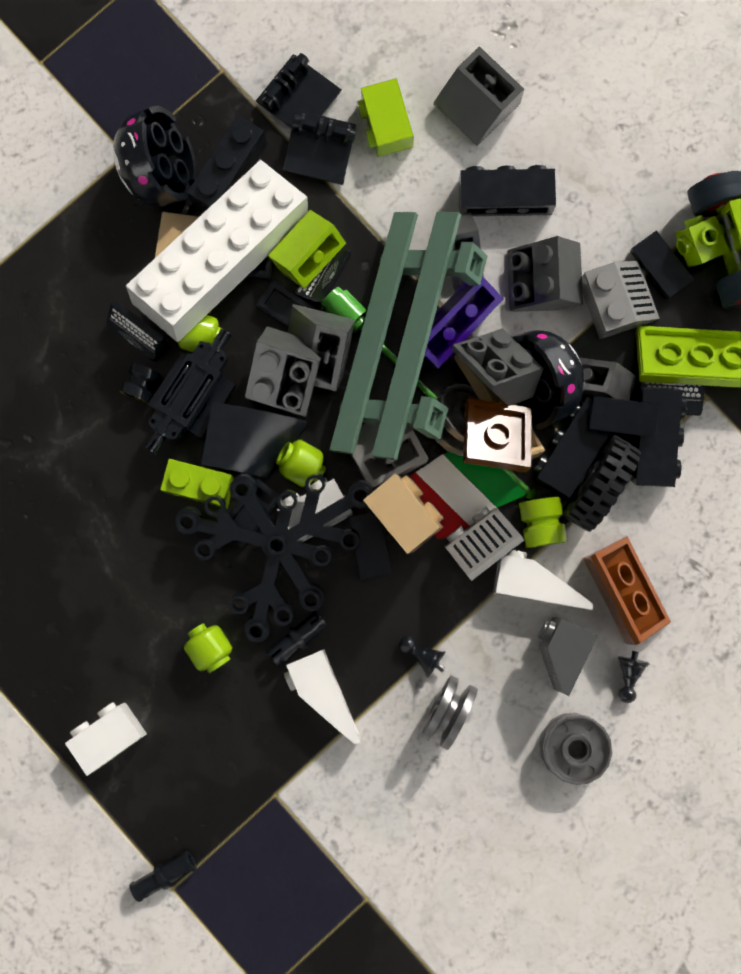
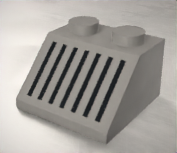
[582,261,660,339]
[444,507,524,581]

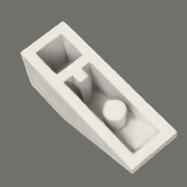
[493,550,593,610]
[284,649,361,744]

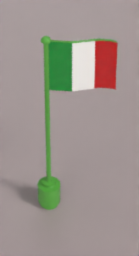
[321,286,536,539]

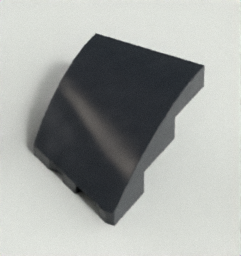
[201,402,307,479]

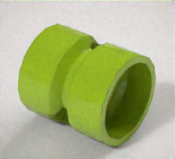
[519,497,567,548]

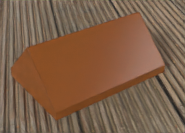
[583,536,671,645]

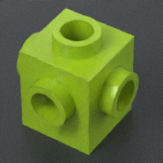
[674,214,729,267]

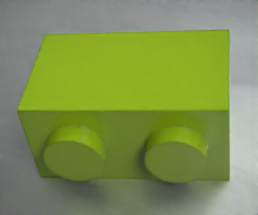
[357,78,414,157]
[268,210,346,289]
[160,459,234,509]

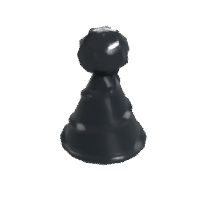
[399,636,446,678]
[618,651,650,703]

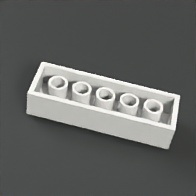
[126,160,308,342]

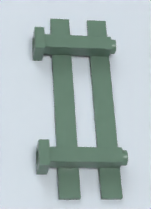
[329,212,488,460]

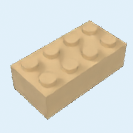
[363,473,444,554]

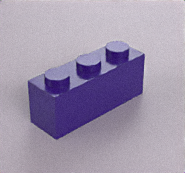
[423,276,504,368]

